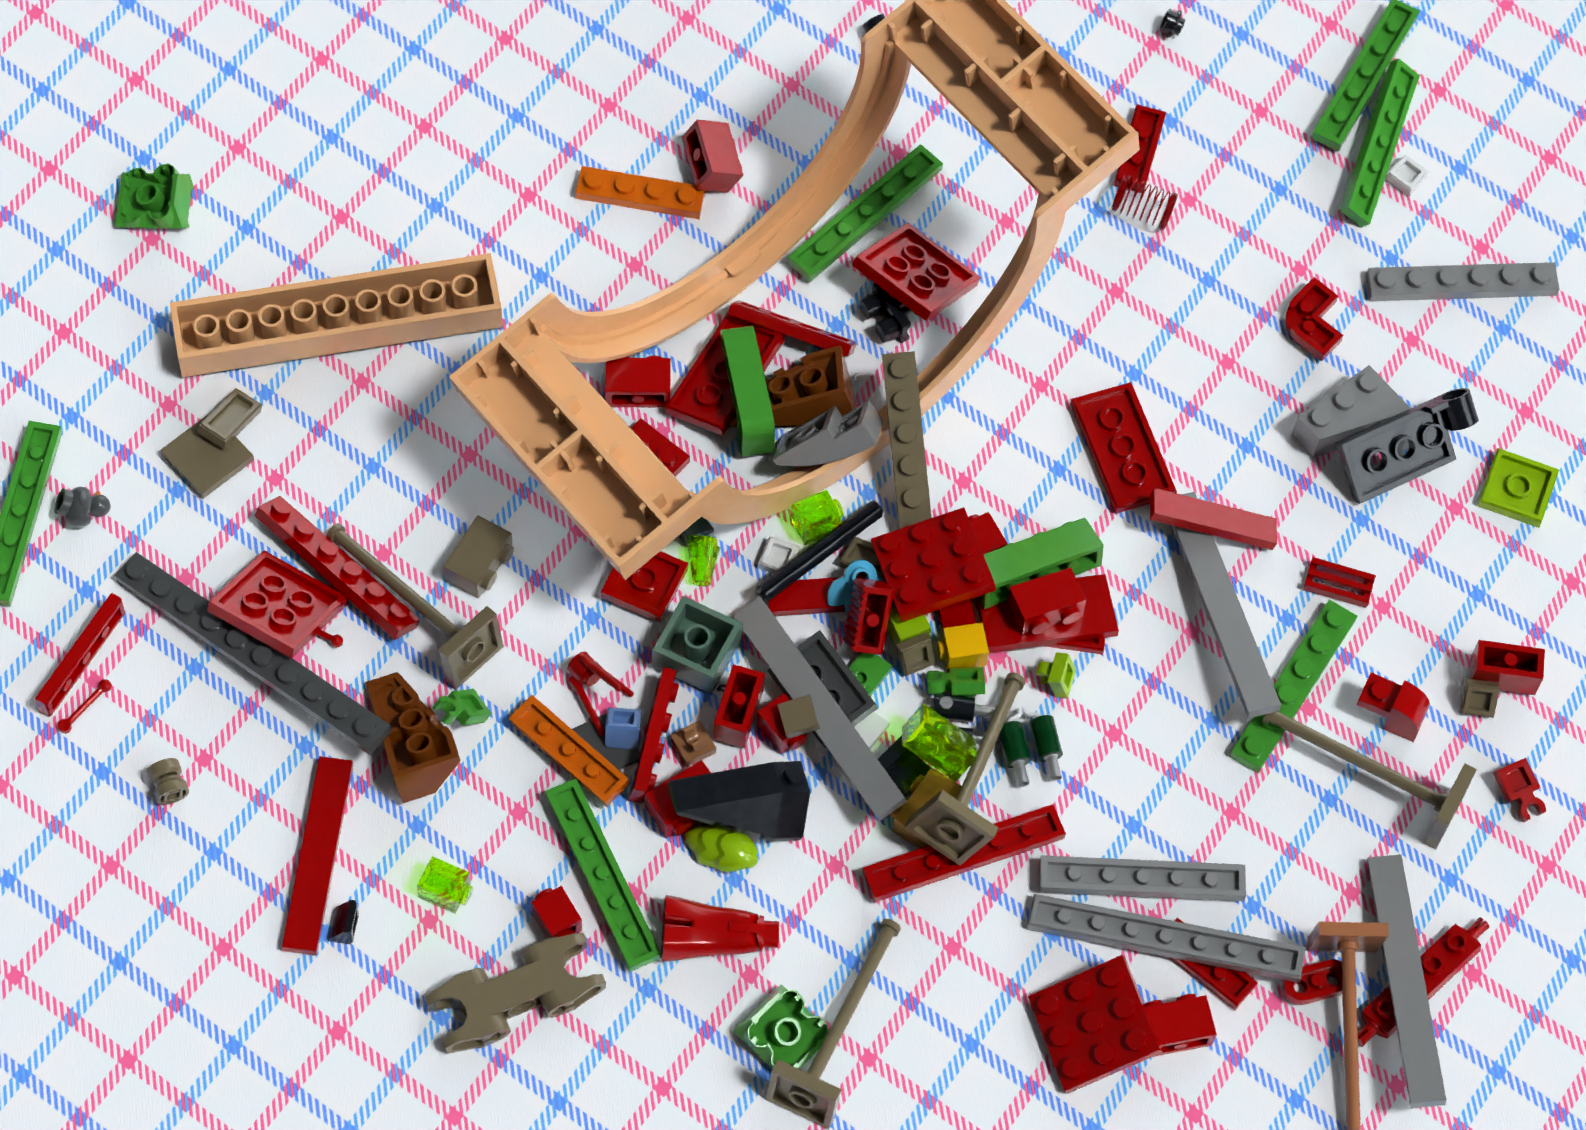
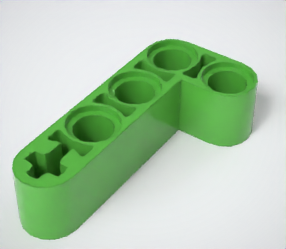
[720,325,775,457]

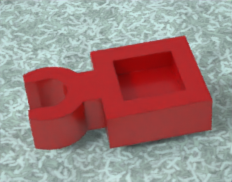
[1493,758,1546,822]

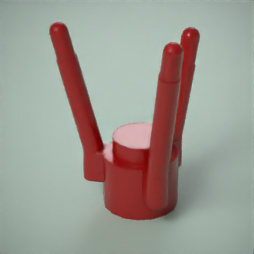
[567,651,634,735]

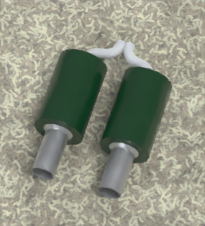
[999,707,1063,787]

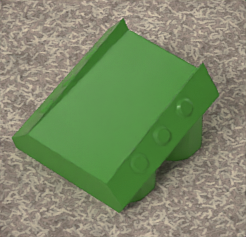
[115,164,194,229]
[733,984,829,1069]

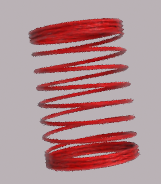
[1112,174,1178,230]

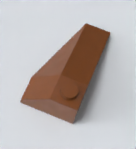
[729,345,855,427]
[366,672,461,803]

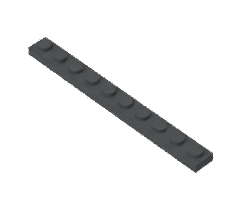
[114,552,392,756]

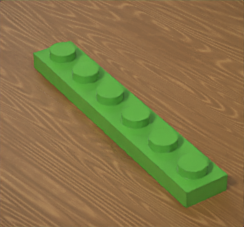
[1311,0,1420,152]
[1340,58,1420,227]
[787,144,943,282]
[0,420,63,607]
[1229,599,1358,774]
[545,778,661,972]

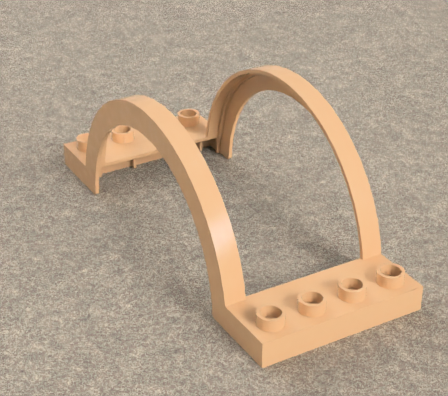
[448,0,1139,580]

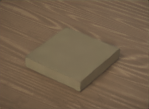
[161,413,254,499]

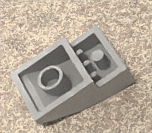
[773,400,883,466]

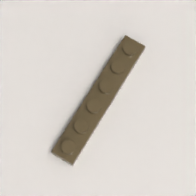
[882,351,932,529]

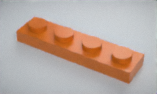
[576,166,705,220]
[509,695,630,807]

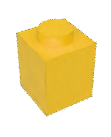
[937,623,989,672]

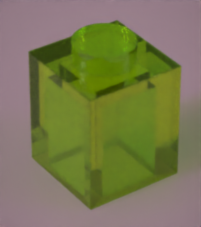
[790,490,844,546]
[417,856,473,914]

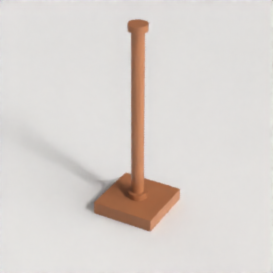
[1307,921,1389,1130]

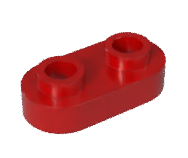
[1282,959,1342,1005]

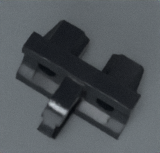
[860,283,912,343]

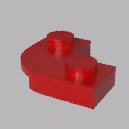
[1285,277,1344,361]

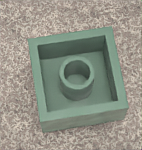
[652,596,743,694]

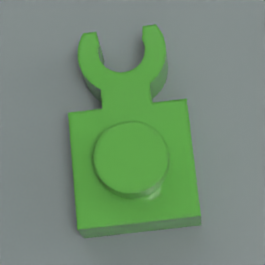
[927,667,985,697]
[432,688,492,726]

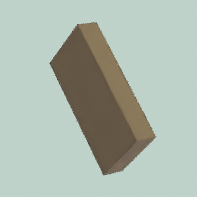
[197,388,262,449]

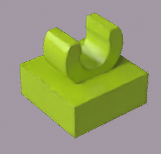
[1036,652,1076,699]

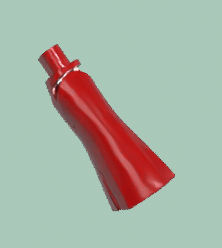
[661,895,779,962]

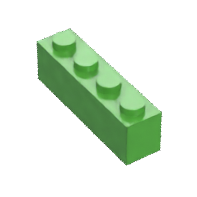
[977,517,1104,609]

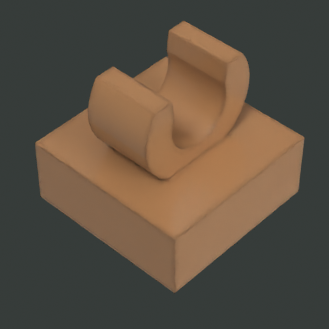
[670,721,716,768]

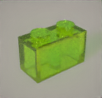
[902,703,977,782]

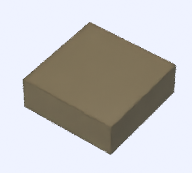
[896,632,935,676]
[1460,678,1500,718]
[777,694,820,739]

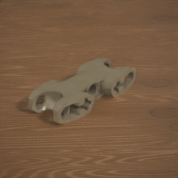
[424,932,606,1054]

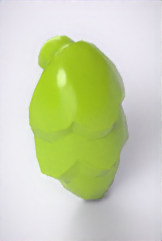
[685,822,758,872]

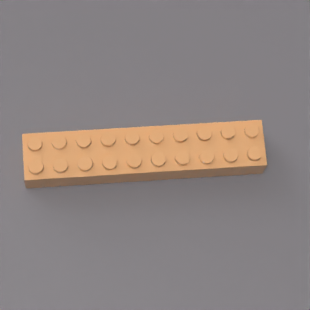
[170,253,503,377]

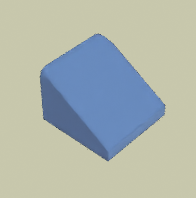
[605,707,641,749]

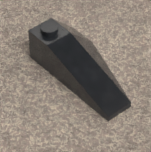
[667,761,811,842]

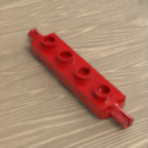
[1358,917,1490,1047]

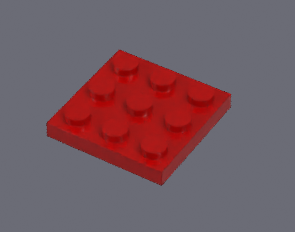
[852,222,981,321]
[871,507,996,623]
[207,550,347,659]
[1028,955,1163,1094]

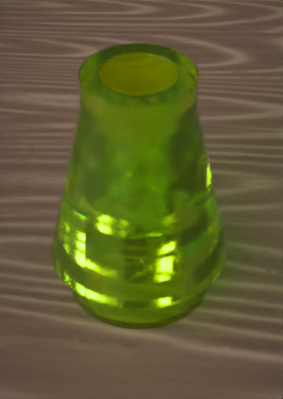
[688,535,720,586]

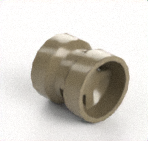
[146,758,190,805]

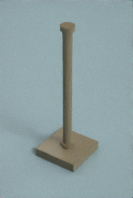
[326,523,504,690]
[904,673,1025,866]
[1262,711,1477,850]
[766,918,901,1130]

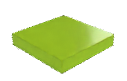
[1477,448,1559,528]

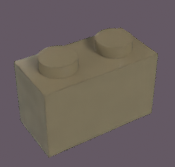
[443,515,514,599]

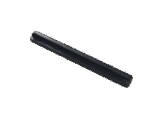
[755,500,884,602]

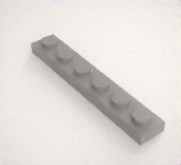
[1366,262,1560,301]
[1039,855,1246,901]

